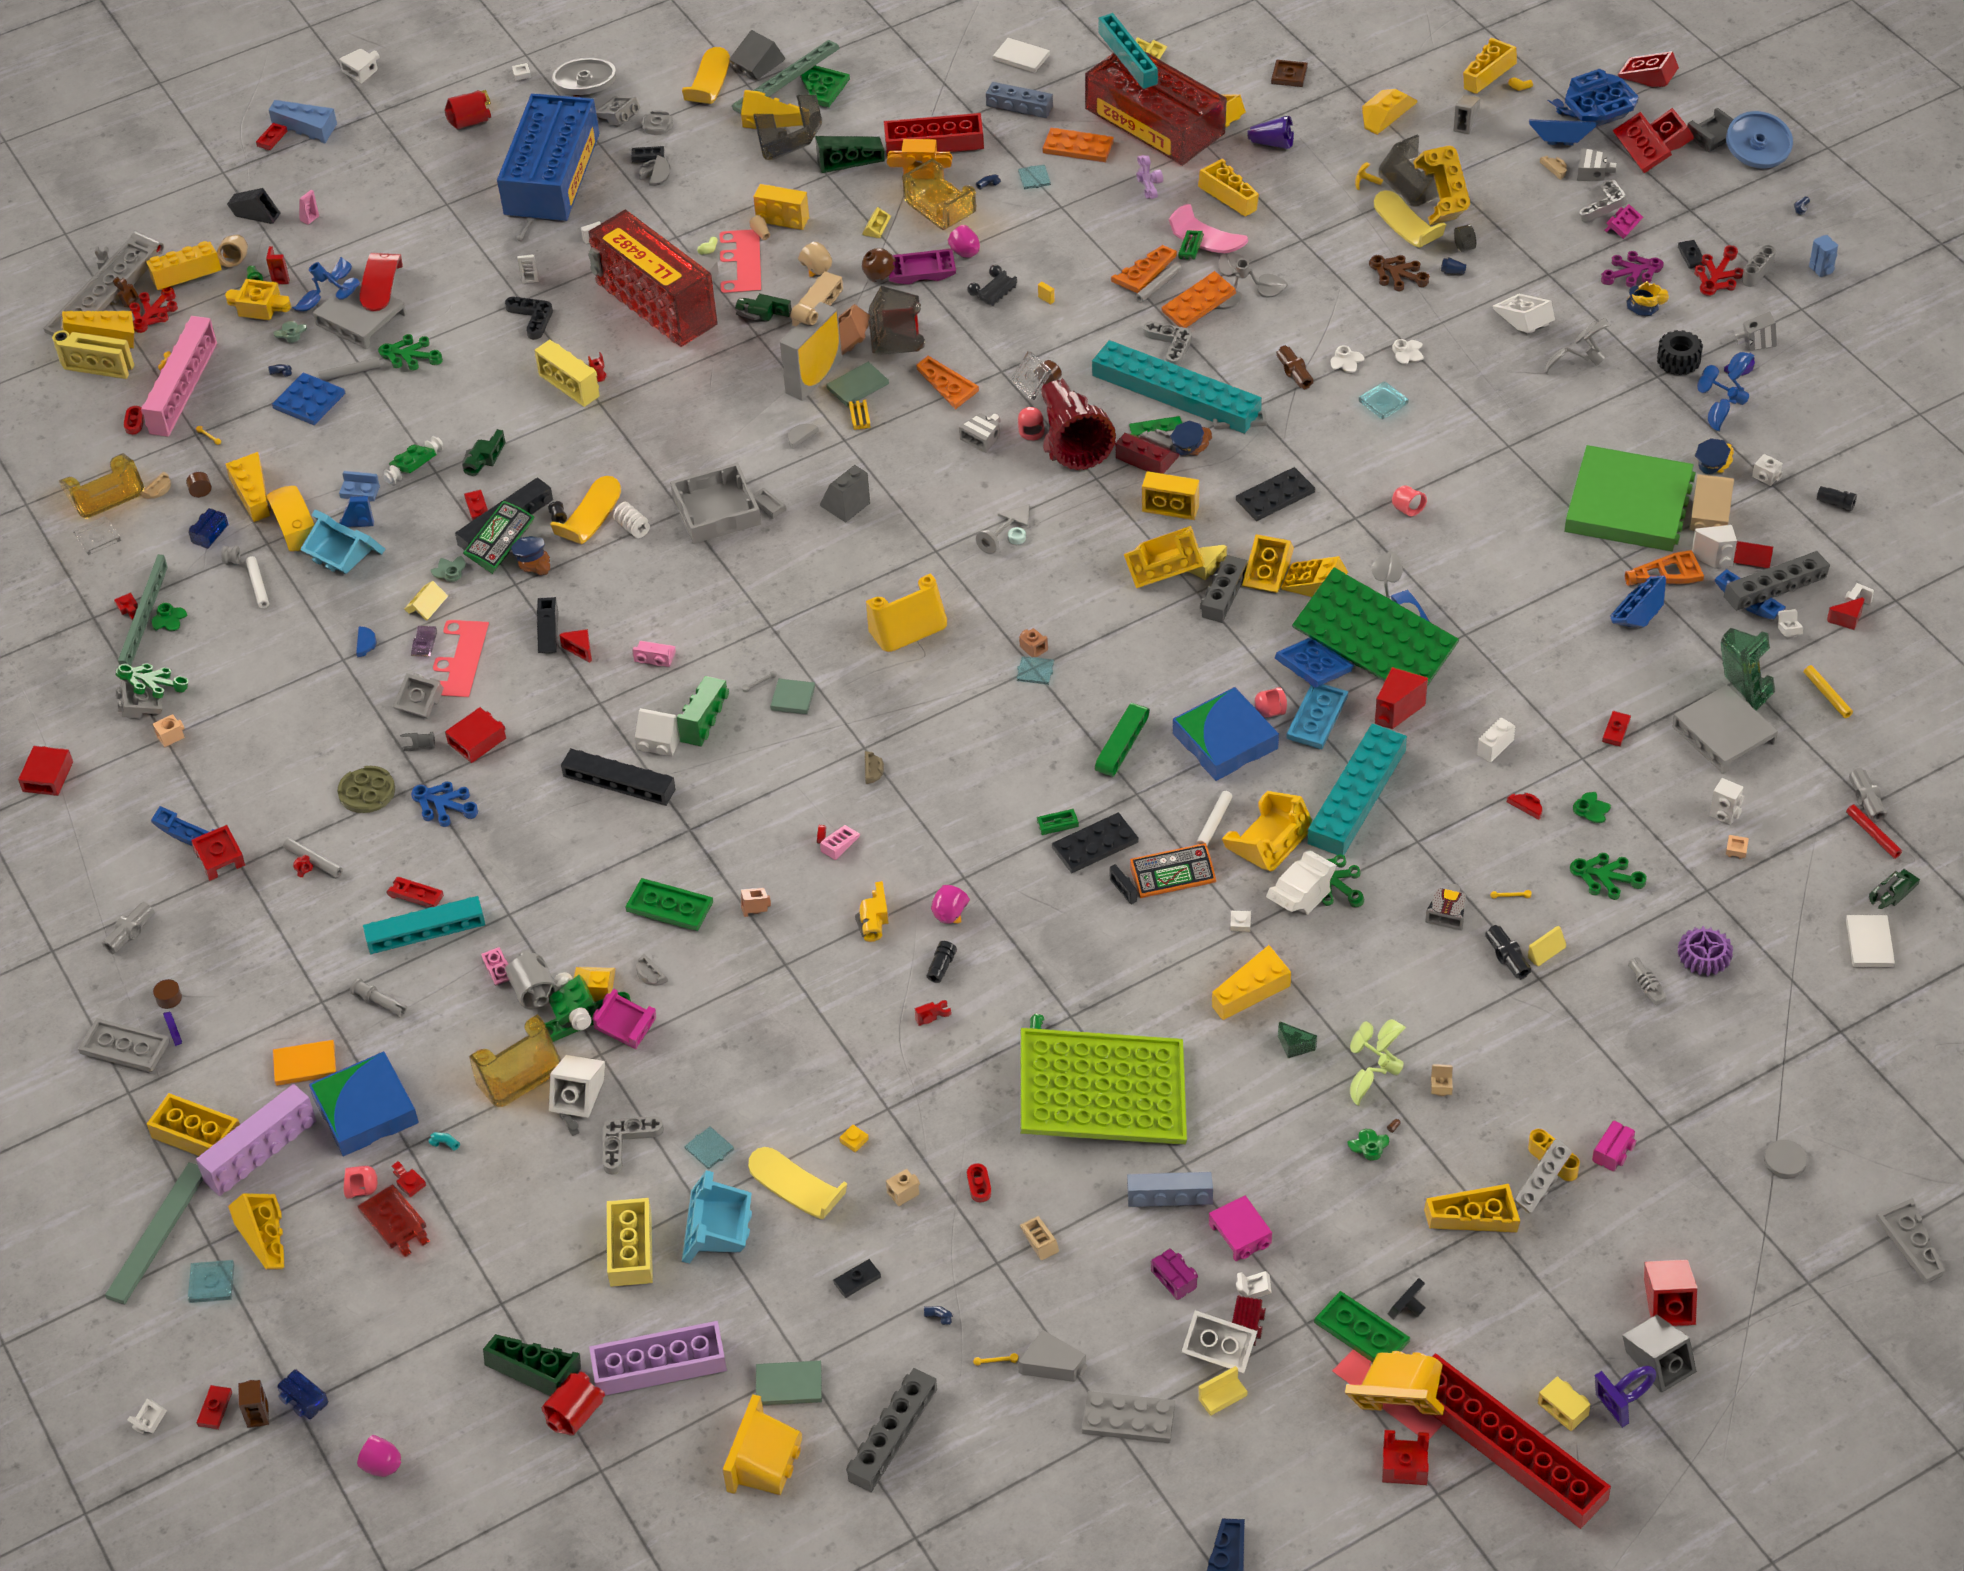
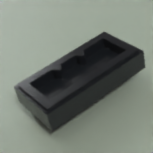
[631,146,665,163]
[1678,240,1705,269]
[1109,864,1137,905]
[833,1259,881,1298]

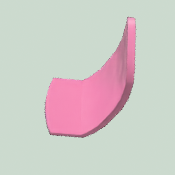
[1169,204,1248,253]

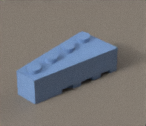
[269,100,337,144]

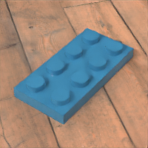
[1286,684,1348,749]

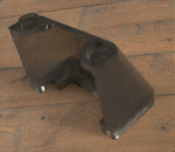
[868,286,925,355]

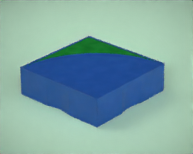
[1173,687,1279,781]
[309,1051,419,1157]

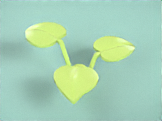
[1350,1019,1406,1106]

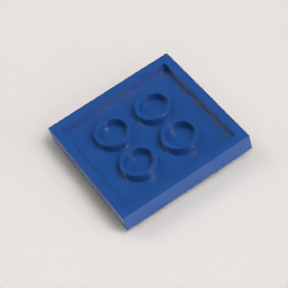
[272,372,345,426]
[1275,637,1353,688]

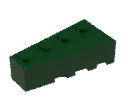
[483,1334,581,1396]

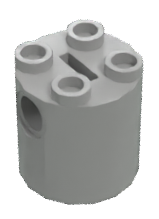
[505,951,558,1010]

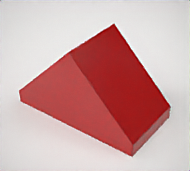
[1827,597,1865,630]
[559,629,592,663]

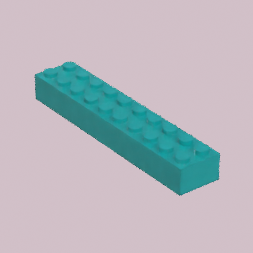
[1092,340,1262,434]

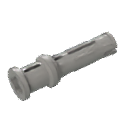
[350,978,407,1017]

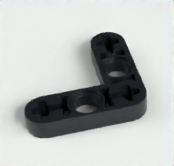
[505,297,553,340]

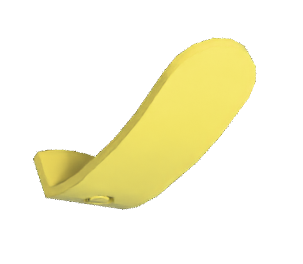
[1374,190,1446,248]
[748,1147,847,1220]

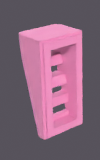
[299,190,319,225]
[820,825,860,860]

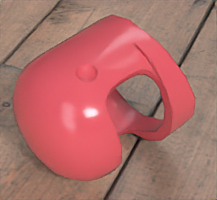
[1018,407,1045,441]
[1392,485,1427,517]
[1255,687,1287,718]
[344,1166,378,1199]

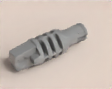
[1628,957,1666,1006]

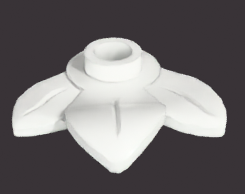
[1392,339,1424,364]
[1330,345,1364,373]

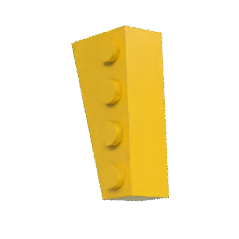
[1198,158,1259,217]
[1212,945,1291,1020]
[1424,1184,1520,1233]

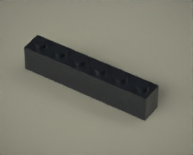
[455,477,553,551]
[561,748,676,806]

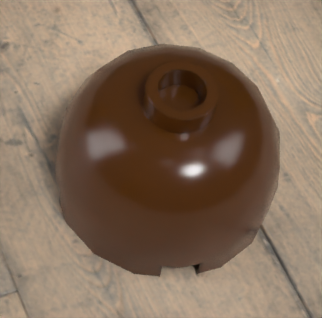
[862,248,896,282]

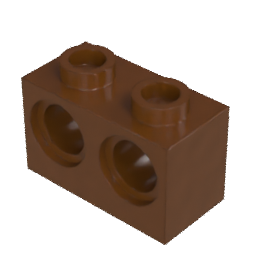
[238,1380,269,1428]

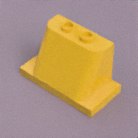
[1123,526,1205,588]
[1345,1351,1444,1415]
[722,1394,802,1495]

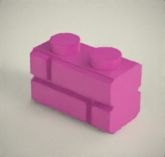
[1592,1121,1637,1171]

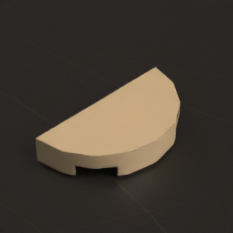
[1540,156,1567,180]
[141,471,171,499]

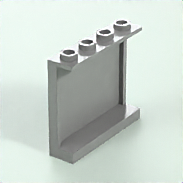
[313,281,406,350]
[1672,685,1778,774]

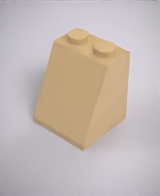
[1690,474,1734,531]

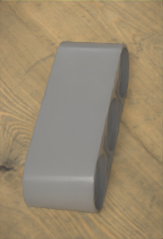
[1742,245,1776,287]

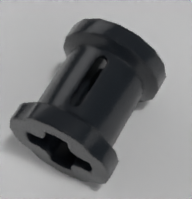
[548,501,567,524]

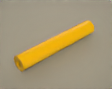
[1803,665,1853,718]

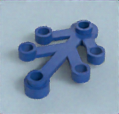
[411,781,478,827]

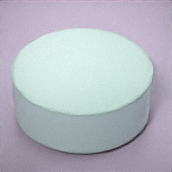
[1008,527,1026,545]

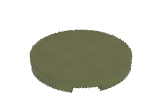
[337,765,395,813]

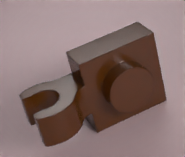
[113,277,139,308]

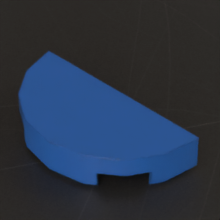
[356,626,377,658]

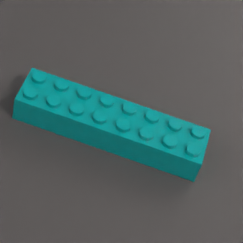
[1307,724,1407,855]

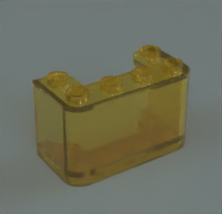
[902,158,977,230]

